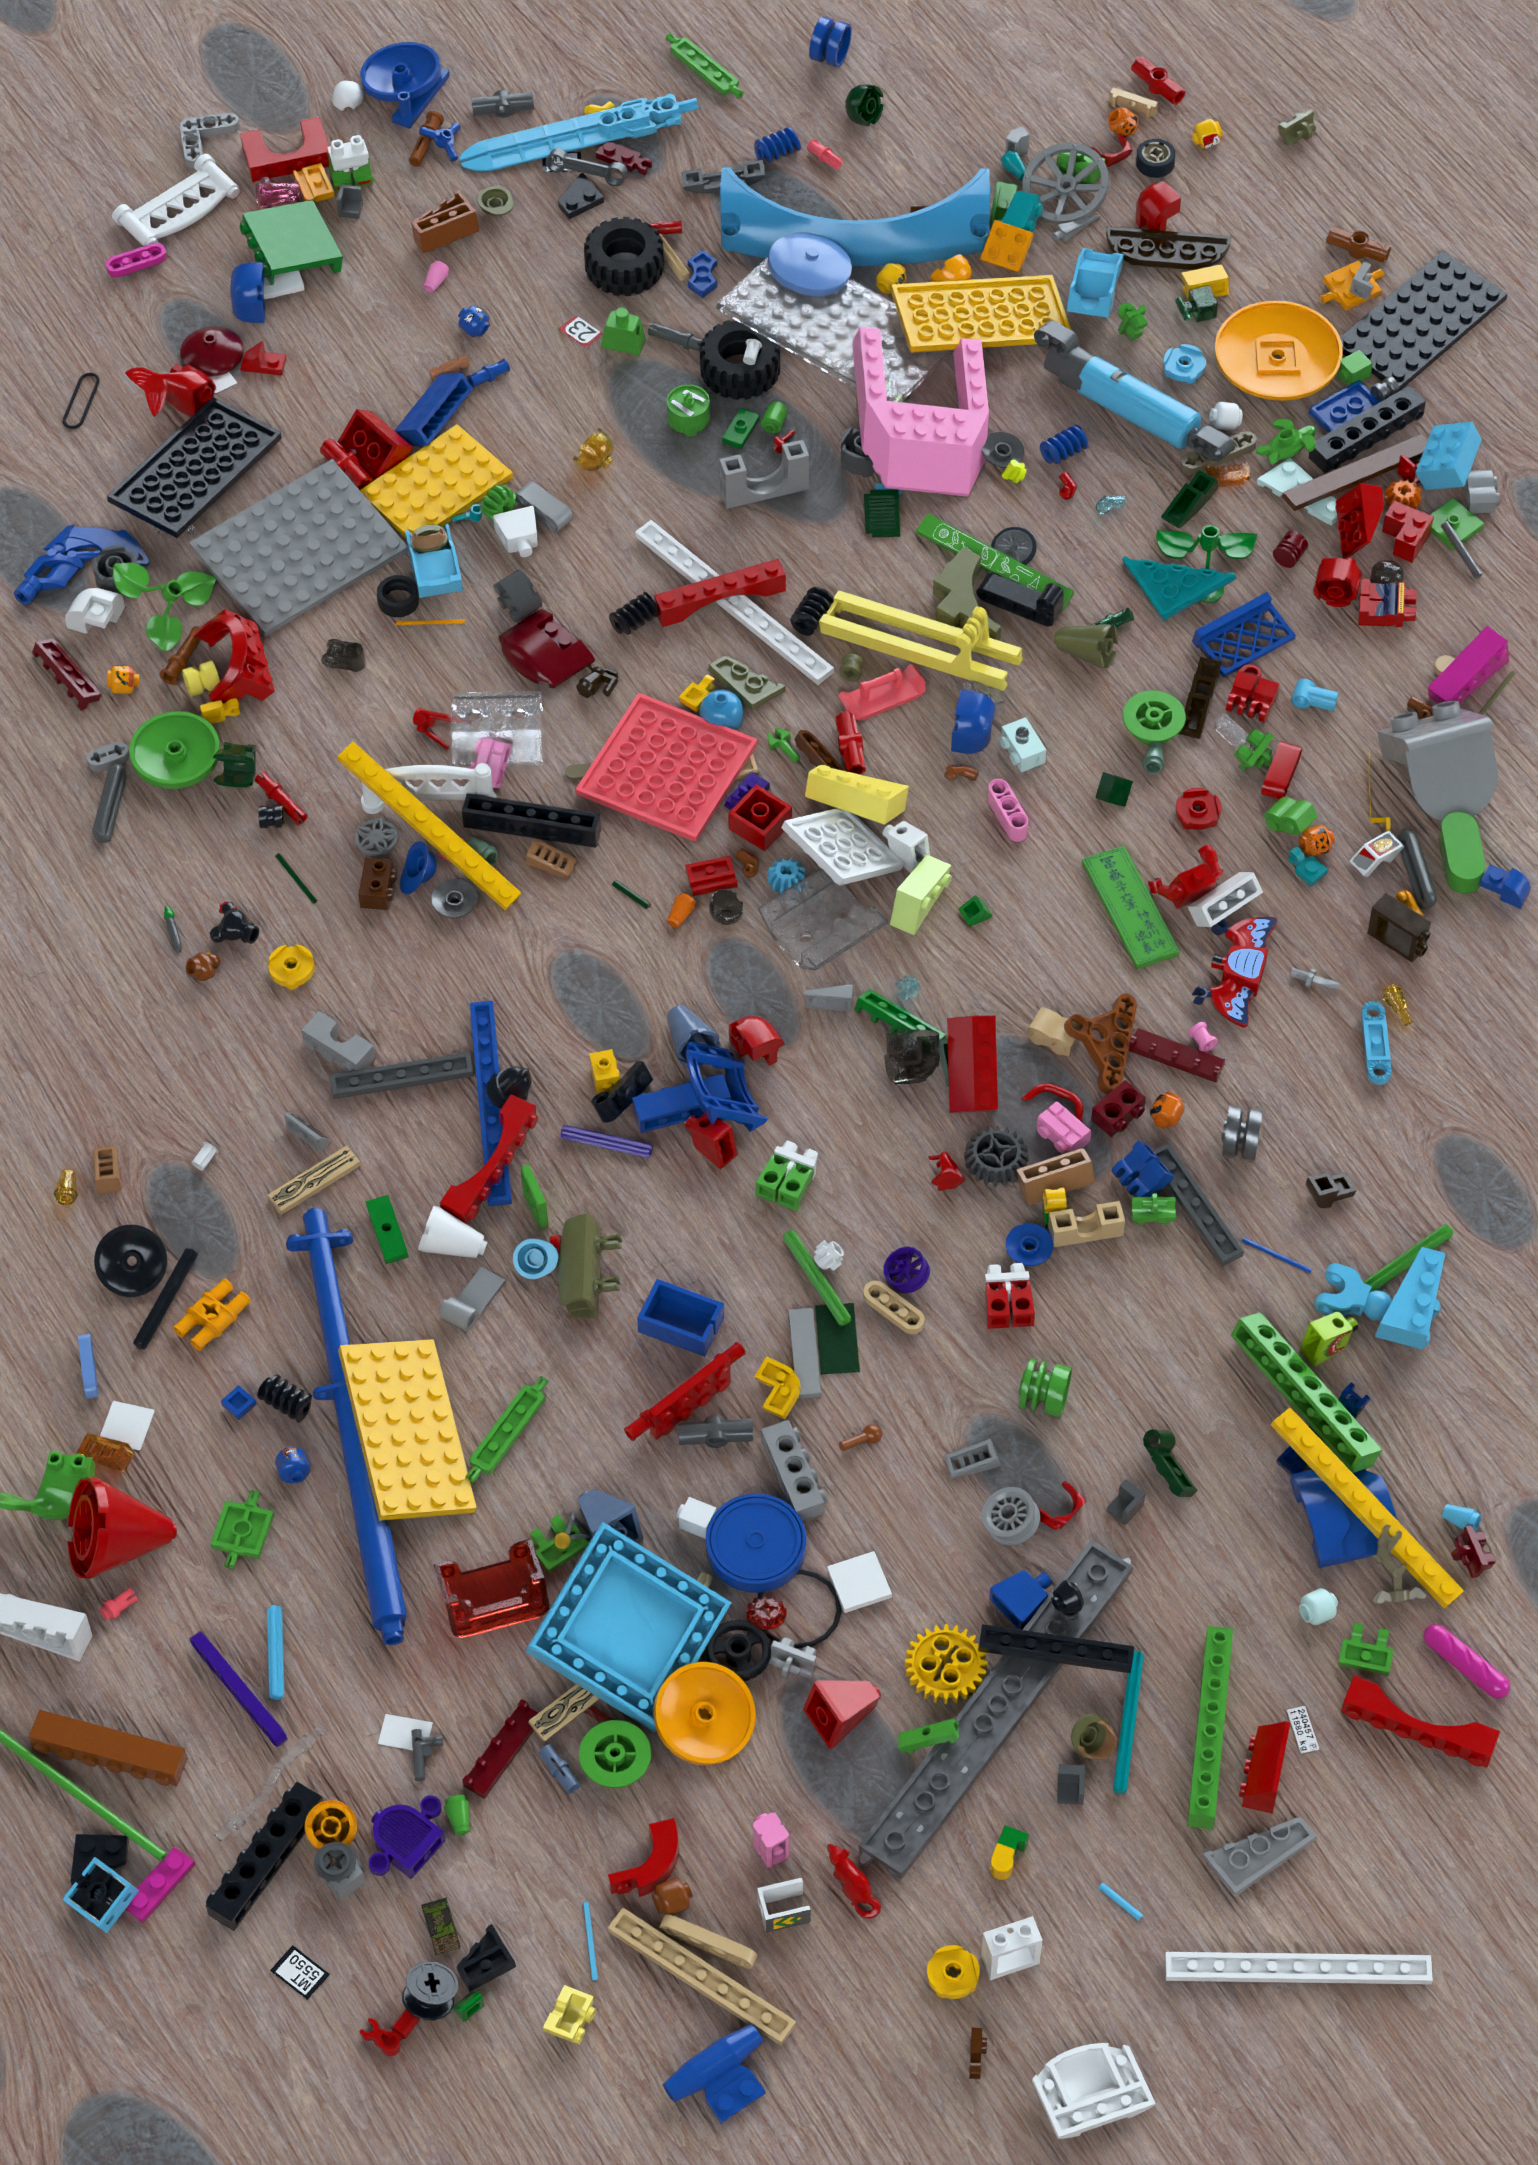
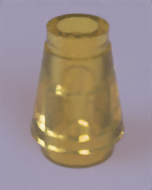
[54,1169,78,1205]

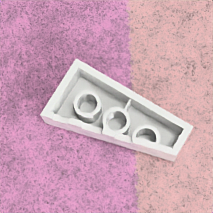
[0,1593,93,1662]

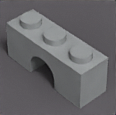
[301,1011,376,1072]

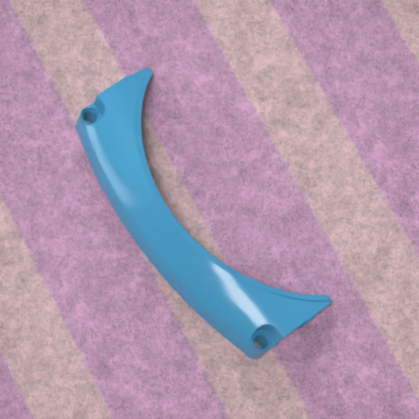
[720,167,991,266]

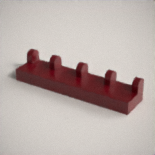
[32,638,101,710]
[1129,1028,1225,1083]
[462,1699,538,1799]

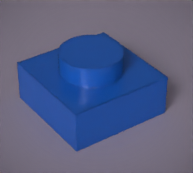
[221,1385,257,1420]

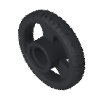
[705,1619,771,1682]

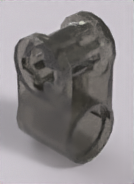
[321,639,366,672]

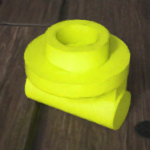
[1002,460,1027,484]

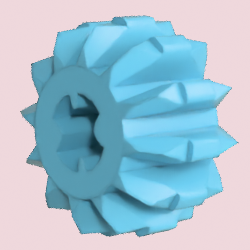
[768,857,806,896]

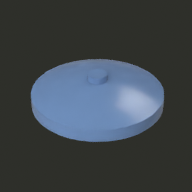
[768,233,852,296]

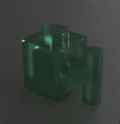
[1175,285,1218,322]

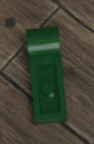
[1143,1429,1197,1497]

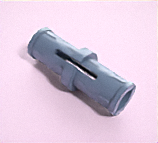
[538,1744,581,1794]

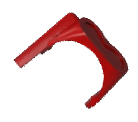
[1091,133,1132,167]
[1039,1481,1086,1530]

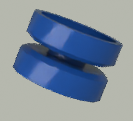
[809,16,852,67]

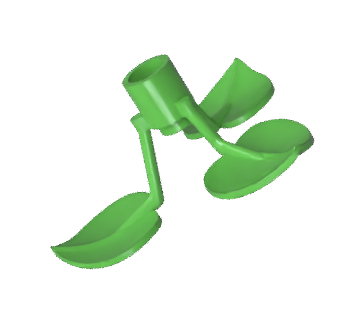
[113,563,216,652]

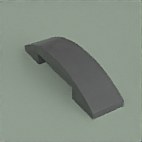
[681,160,765,193]

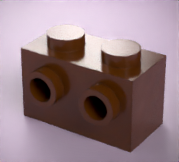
[358,857,397,910]

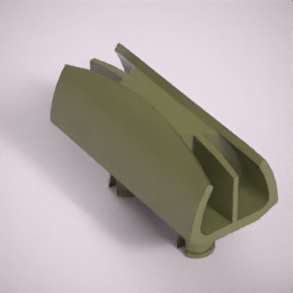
[558,1214,622,1319]

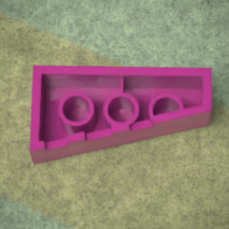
[1428,626,1509,705]

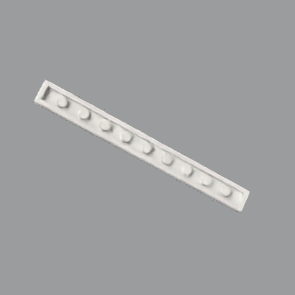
[1165,1952,1433,1984]

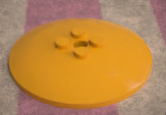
[1215,301,1343,401]

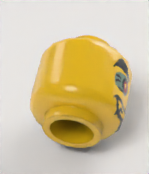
[876,263,907,294]

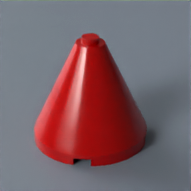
[67,1477,177,1579]

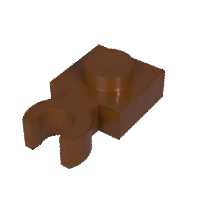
[969,2027,987,2079]

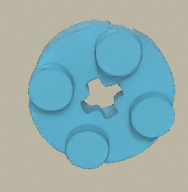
[1163,344,1206,384]

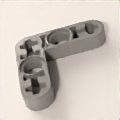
[180,113,240,168]

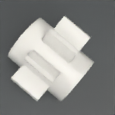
[814,1240,844,1271]

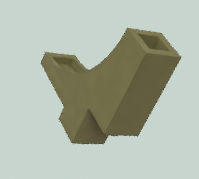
[933,547,1001,641]

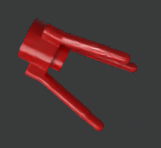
[413,708,471,750]

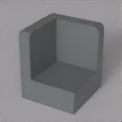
[337,184,363,219]
[1107,1480,1145,1525]
[1057,1764,1085,1805]

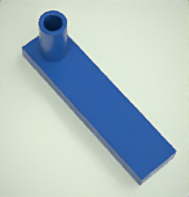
[392,68,450,129]

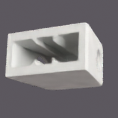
[493,506,538,557]
[882,821,930,873]

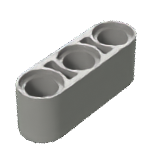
[515,481,573,532]

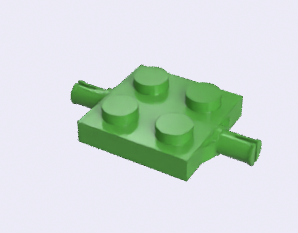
[210,1490,274,1569]

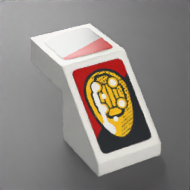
[1350,831,1405,877]

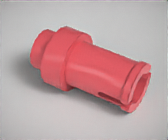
[99,1588,138,1621]

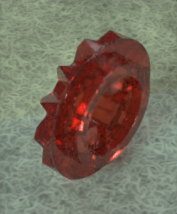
[746,1595,787,1630]

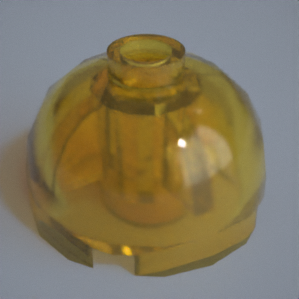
[572,428,614,472]

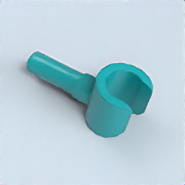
[452,504,483,522]

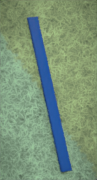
[1242,1237,1312,1273]

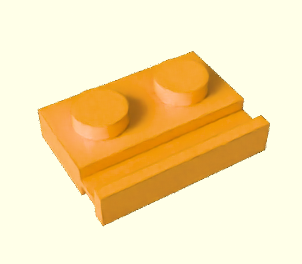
[293,163,335,202]

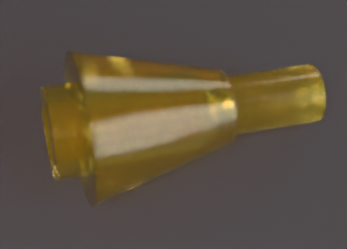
[1381,984,1413,1026]

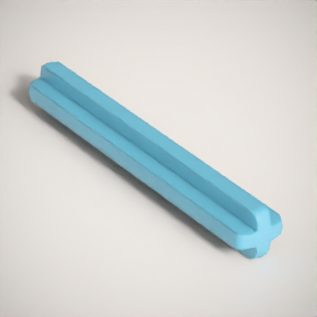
[267,1605,284,1701]

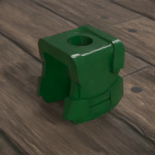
[213,742,256,788]

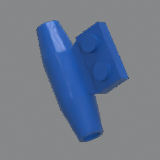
[663,2024,766,2124]

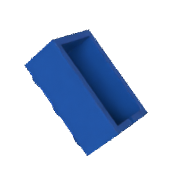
[637,1279,724,1357]

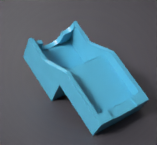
[1067,248,1124,318]
[405,524,463,598]

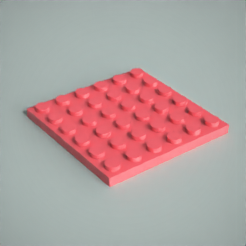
[575,692,758,842]

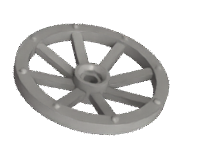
[1022,142,1109,224]

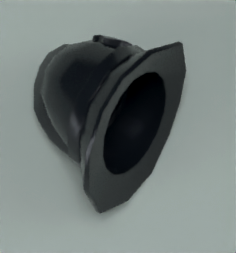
[487,1066,532,1109]

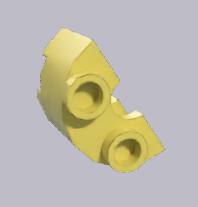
[543,1985,596,2045]

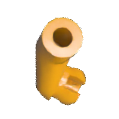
[1395,890,1424,916]

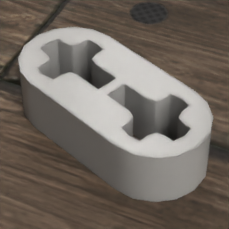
[87,742,130,772]

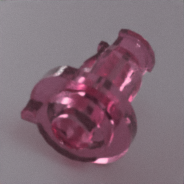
[256,177,301,209]

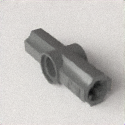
[471,90,534,118]
[678,1416,753,1448]

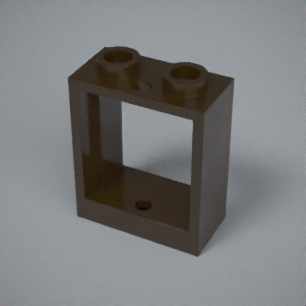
[1367,893,1431,963]

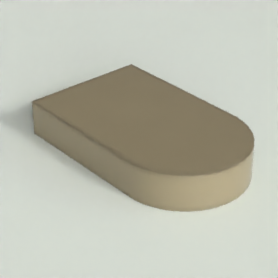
[565,763,591,780]

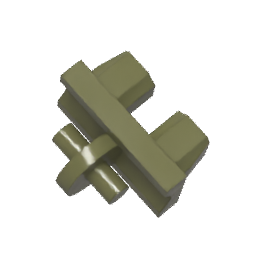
[1278,110,1316,146]

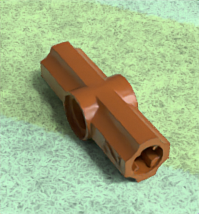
[1326,226,1391,263]

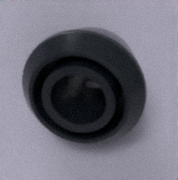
[1051,1580,1084,1613]

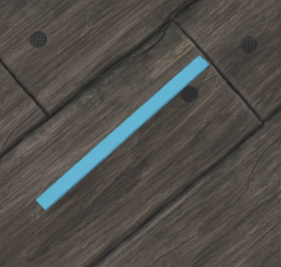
[583,1902,598,1981]

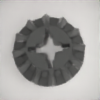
[314,1842,356,1883]

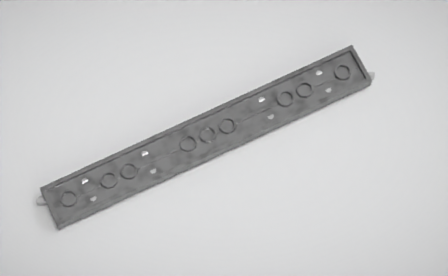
[859,1540,1133,1880]

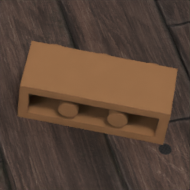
[1016,1148,1095,1205]

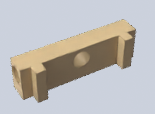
[1109,87,1158,119]

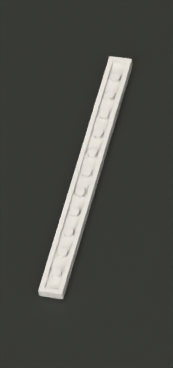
[635,520,834,685]

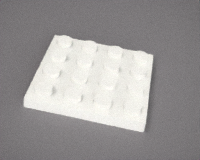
[781,808,904,886]

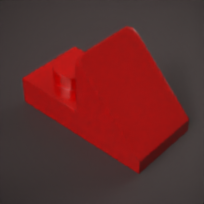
[240,341,286,376]

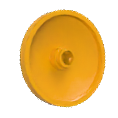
[653,1662,756,1765]

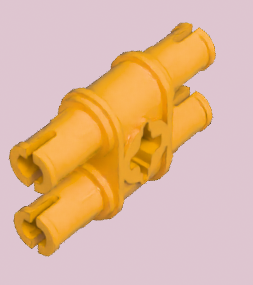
[172,1278,251,1352]

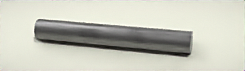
[1441,521,1482,579]

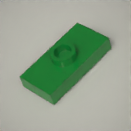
[722,408,760,449]

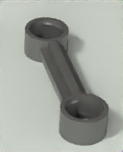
[546,148,628,186]

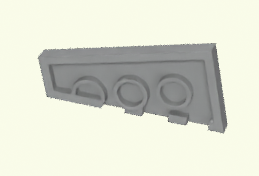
[1202,1816,1317,1897]

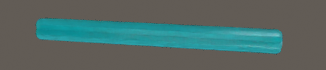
[1113,1651,1144,1794]

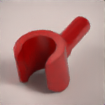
[773,430,795,454]

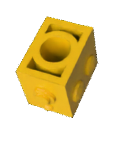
[589,1049,620,1094]

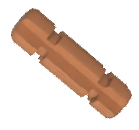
[429,355,470,381]

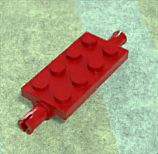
[624,1342,746,1441]

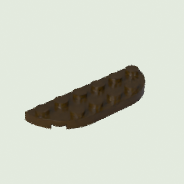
[1106,226,1231,270]

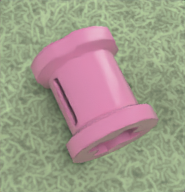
[1188,1022,1218,1052]

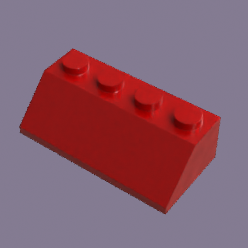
[947,1015,998,1113]

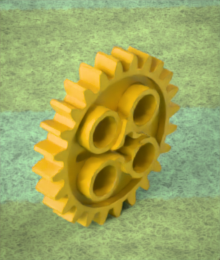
[905,1624,988,1704]

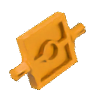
[1320,260,1384,311]

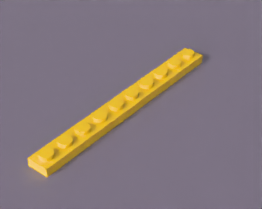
[337,742,521,911]
[1271,1407,1464,1609]

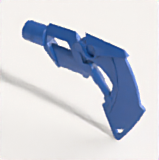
[14,524,149,605]

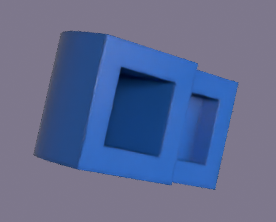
[1480,864,1531,909]

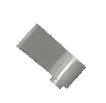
[439,1267,506,1332]

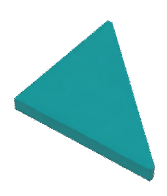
[1122,557,1237,621]

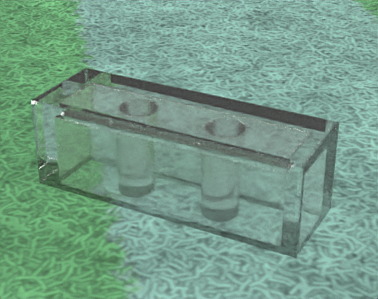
[1214,713,1252,749]

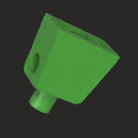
[601,308,646,356]

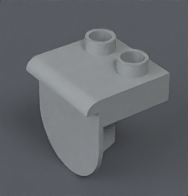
[1377,701,1498,821]

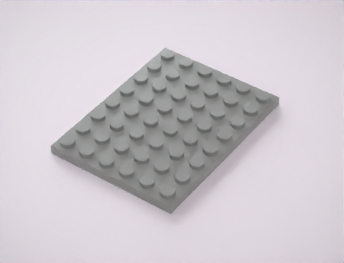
[189,459,408,637]

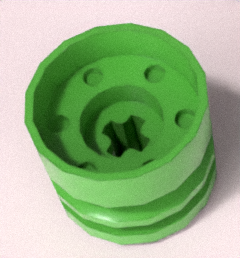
[1019,1358,1072,1418]

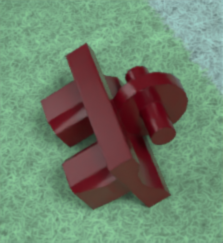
[1451,1526,1496,1578]

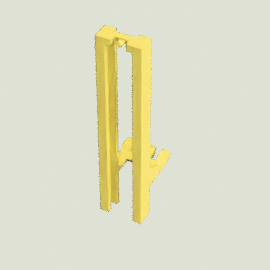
[819,590,1023,691]

